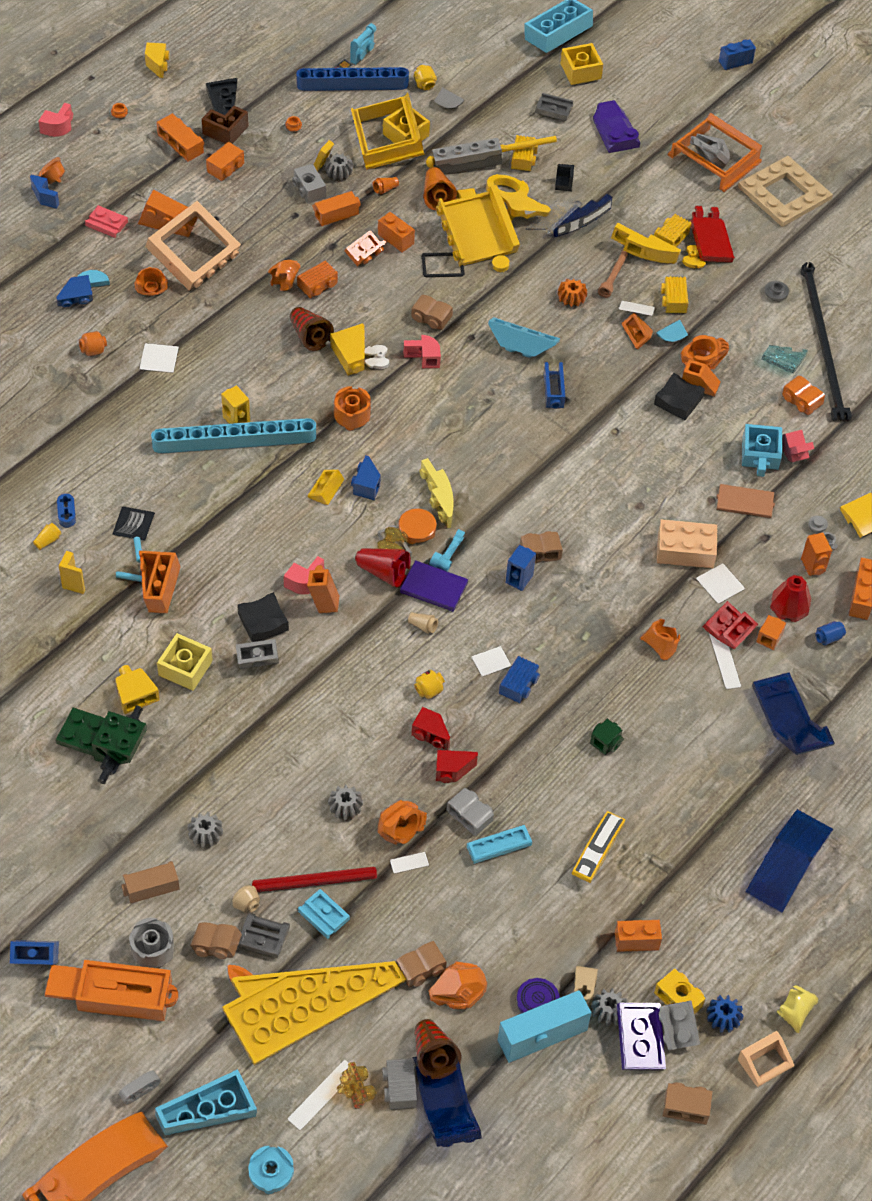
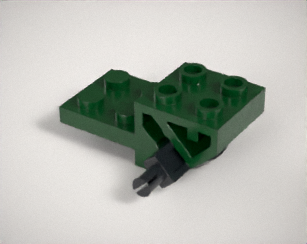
[56,705,147,784]

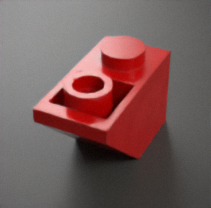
[411,707,450,750]

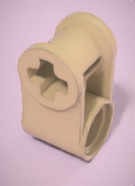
[574,966,598,1008]

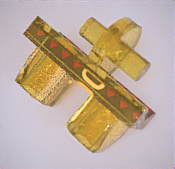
[336,1062,376,1109]

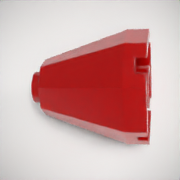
[770,575,811,622]

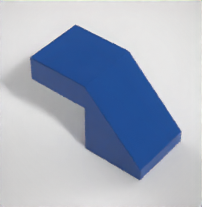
[30,174,59,209]

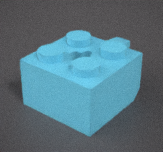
[742,424,782,477]

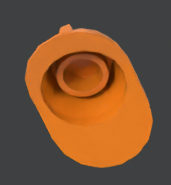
[39,157,65,184]

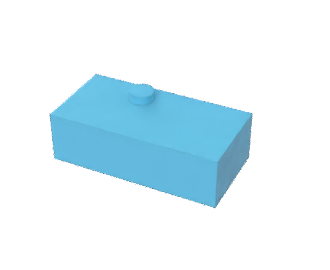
[524,0,593,53]
[497,990,591,1063]

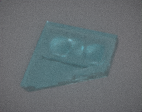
[761,345,808,374]

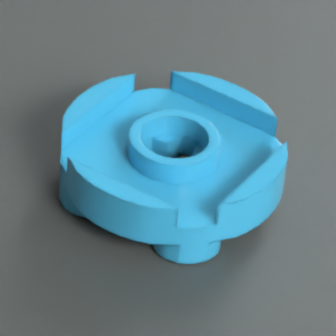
[248,1146,294,1194]

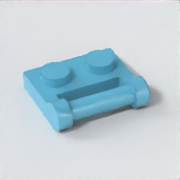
[350,23,377,65]

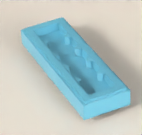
[466,825,532,864]

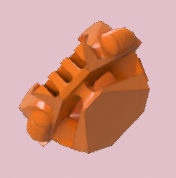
[681,335,729,370]
[378,800,427,845]
[428,961,487,1010]

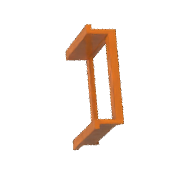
[668,113,762,192]

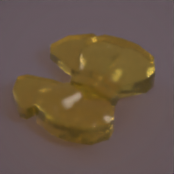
[377,527,408,549]

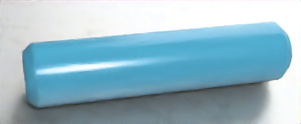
[134,537,142,563]
[116,571,142,582]

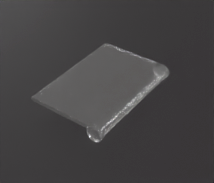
[525,201,582,234]

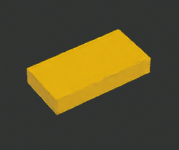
[313,140,334,172]

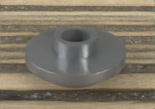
[765,281,789,301]

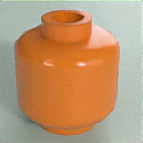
[79,331,107,356]

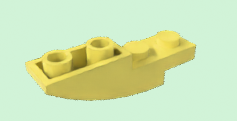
[419,458,453,528]

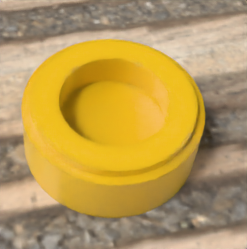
[492,255,510,272]

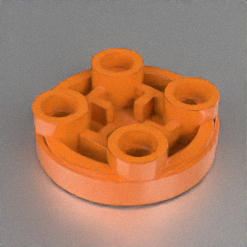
[399,509,437,544]

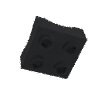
[654,373,705,420]
[237,592,289,642]

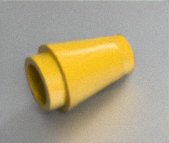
[33,523,62,550]

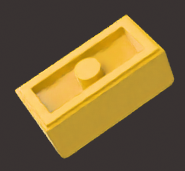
[308,469,344,505]

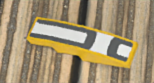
[572,811,626,883]

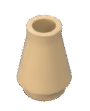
[408,612,438,634]

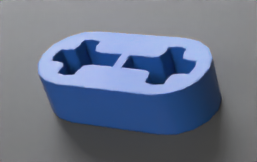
[57,494,76,528]

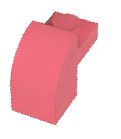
[38,103,73,137]
[403,335,441,368]
[782,430,814,462]
[284,556,325,594]

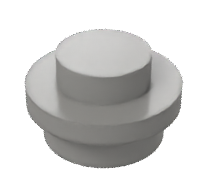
[809,516,828,534]

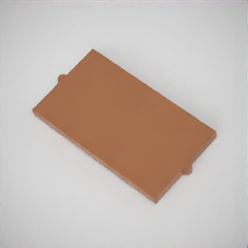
[716,484,775,518]

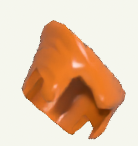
[268,260,300,291]
[134,267,168,296]
[640,618,681,660]

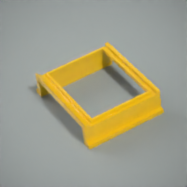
[351,92,425,170]

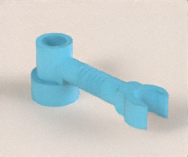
[429,529,465,572]

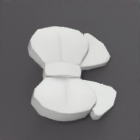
[365,345,389,369]

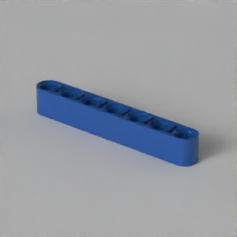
[296,67,409,91]

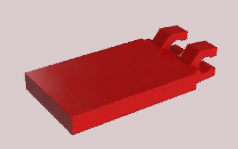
[691,206,735,263]

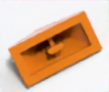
[621,312,653,349]

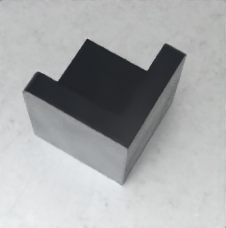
[555,164,574,192]

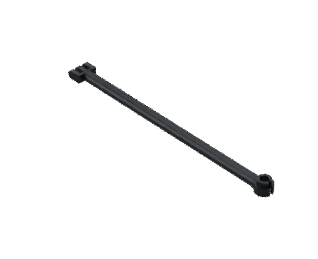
[800,262,852,421]

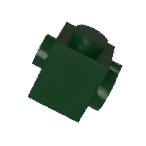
[590,718,624,755]

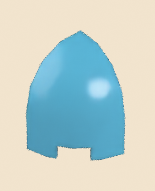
[656,320,688,342]

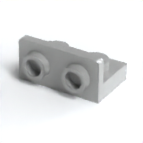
[659,1000,700,1050]

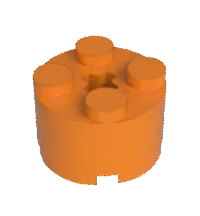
[334,386,371,431]

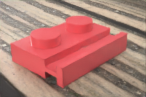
[85,205,128,238]

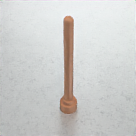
[598,251,629,298]

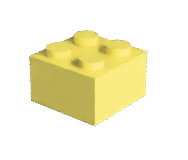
[157,633,213,691]

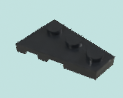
[206,78,238,115]

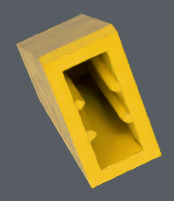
[330,323,365,376]

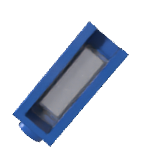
[543,362,565,409]

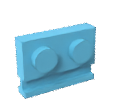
[298,889,350,939]

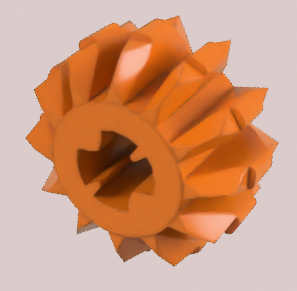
[557,278,588,307]

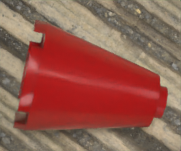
[355,548,411,587]

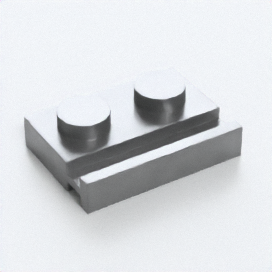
[535,93,574,121]

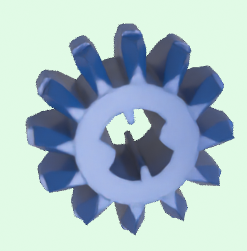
[706,995,744,1033]

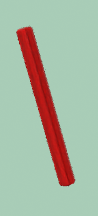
[252,866,377,892]

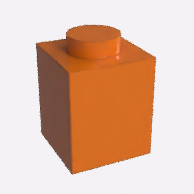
[756,615,786,650]

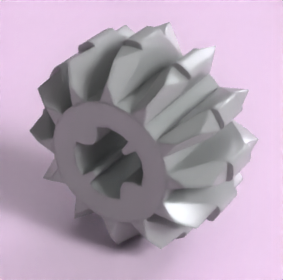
[325,152,353,180]
[328,784,363,821]
[188,812,223,848]
[591,988,627,1026]

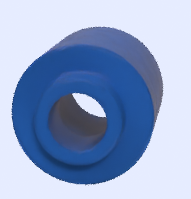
[815,621,846,646]

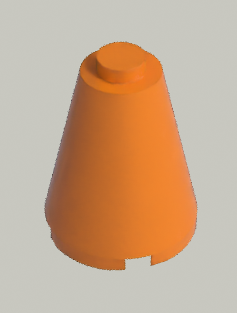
[423,167,457,210]

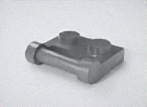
[238,912,290,959]

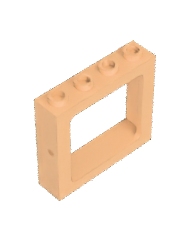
[145,201,241,291]

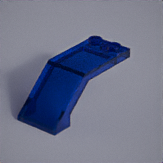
[752,672,835,755]
[745,809,833,914]
[412,1056,482,1147]

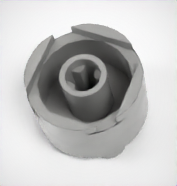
[129,918,174,968]

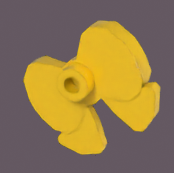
[682,245,706,269]

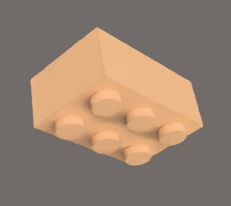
[657,519,717,568]

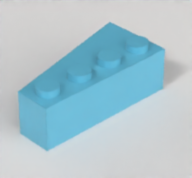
[155,1069,257,1135]

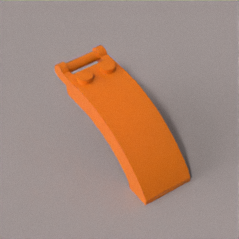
[22,1112,168,1201]

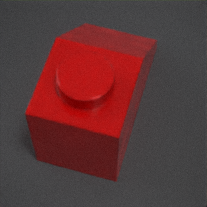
[436,750,478,783]

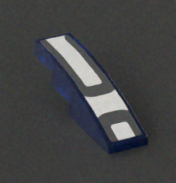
[553,194,613,237]

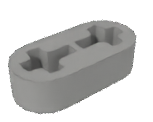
[118,1070,161,1104]

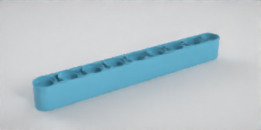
[151,418,316,453]

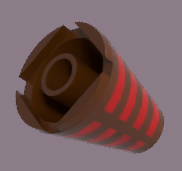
[289,307,334,351]
[414,1019,462,1079]

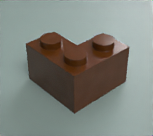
[201,106,249,144]

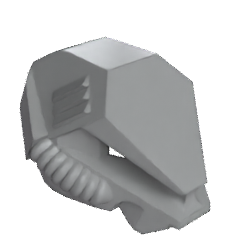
[690,134,730,169]

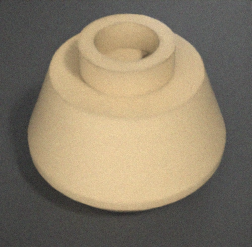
[232,885,260,913]

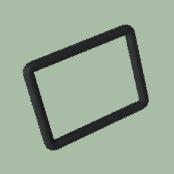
[421,252,465,277]

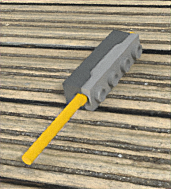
[426,136,557,174]

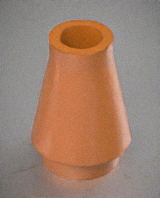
[373,177,399,194]

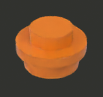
[111,103,128,118]
[285,116,302,132]

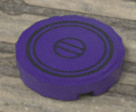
[516,978,560,1013]

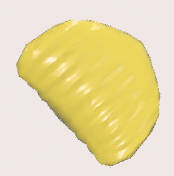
[777,985,818,1033]

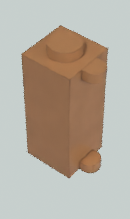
[121,861,180,904]

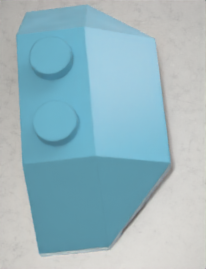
[488,317,560,358]

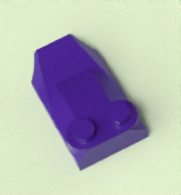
[593,100,640,153]

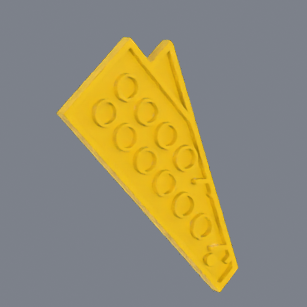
[222,961,406,1066]

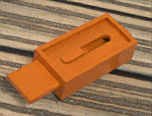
[45,960,179,1021]

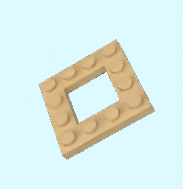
[738,156,833,227]

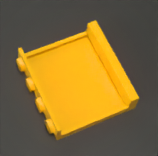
[436,185,520,267]

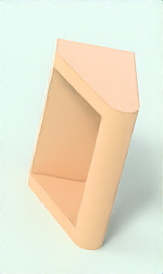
[738,1031,794,1087]

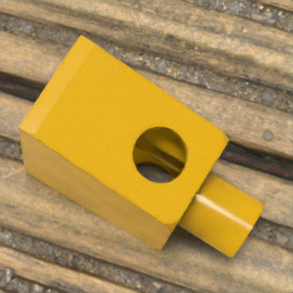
[115,665,160,715]

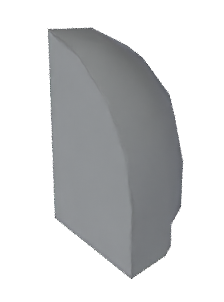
[434,87,465,109]

